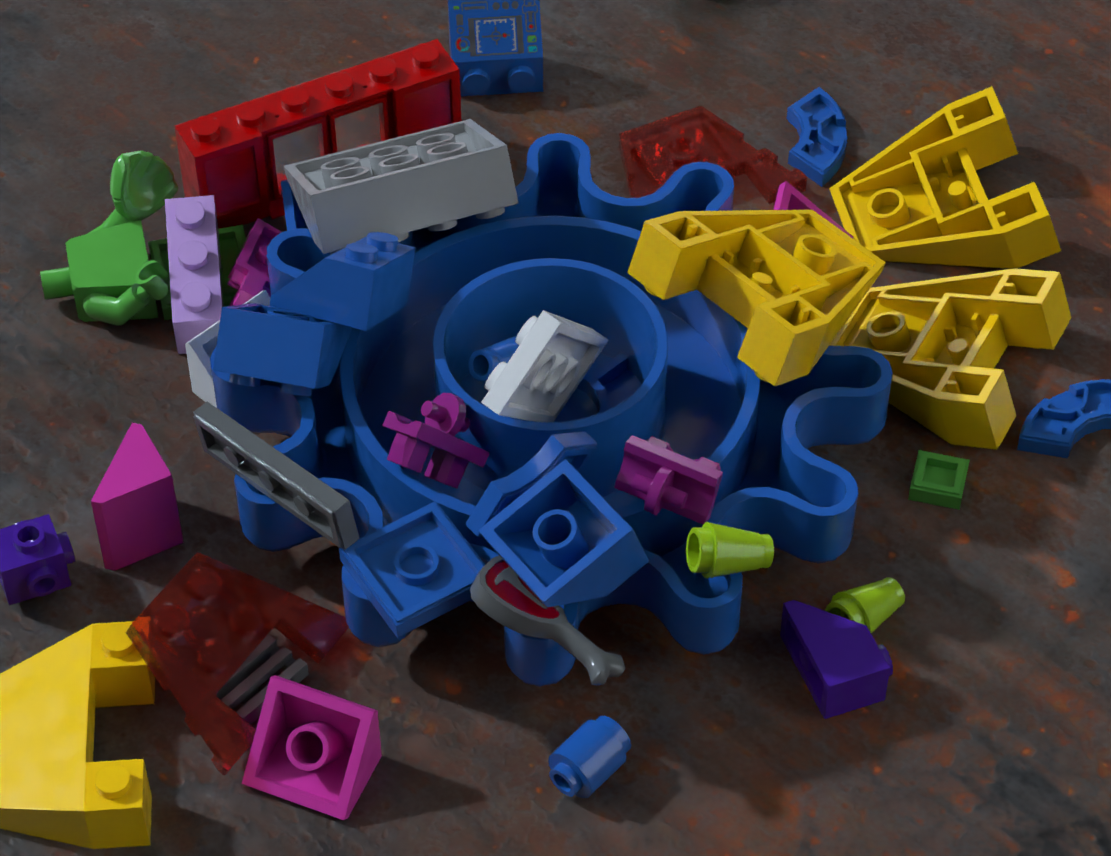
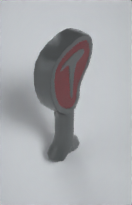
[470,556,626,686]

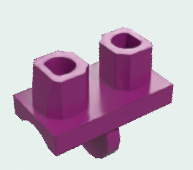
[382,393,490,489]
[614,435,723,524]

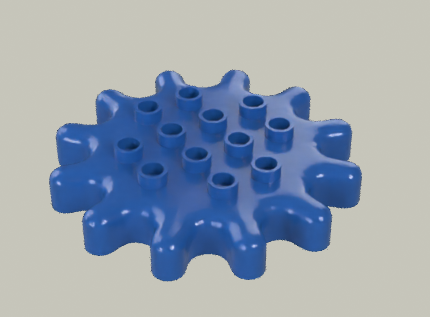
[210,133,893,686]

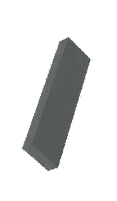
[193,401,360,550]

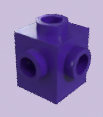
[0,514,76,606]

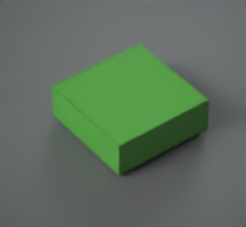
[908,450,970,510]

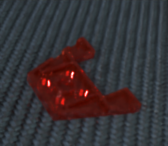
[619,106,807,204]
[126,552,349,776]

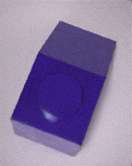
[780,600,893,719]

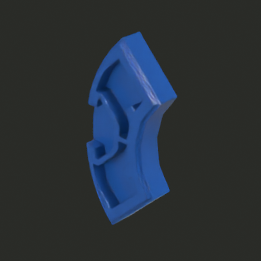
[787,87,847,187]
[1017,379,1111,458]
[465,431,598,537]

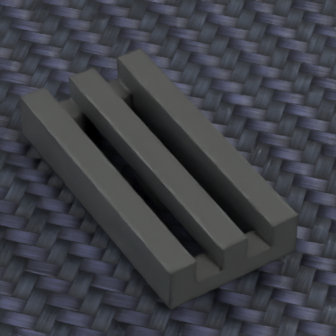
[189,634,309,743]

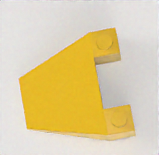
[829,86,1061,269]
[627,209,886,387]
[829,268,1072,450]
[0,620,156,849]

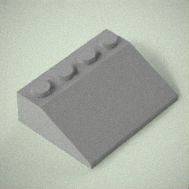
[284,119,519,254]

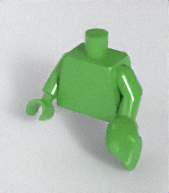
[40,150,178,326]

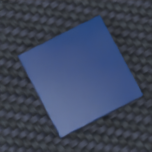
[339,501,485,638]

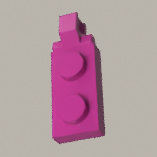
[227,218,281,306]

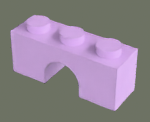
[165,195,224,354]

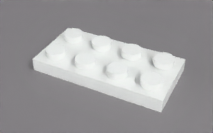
[481,310,609,422]

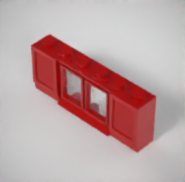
[174,39,462,229]

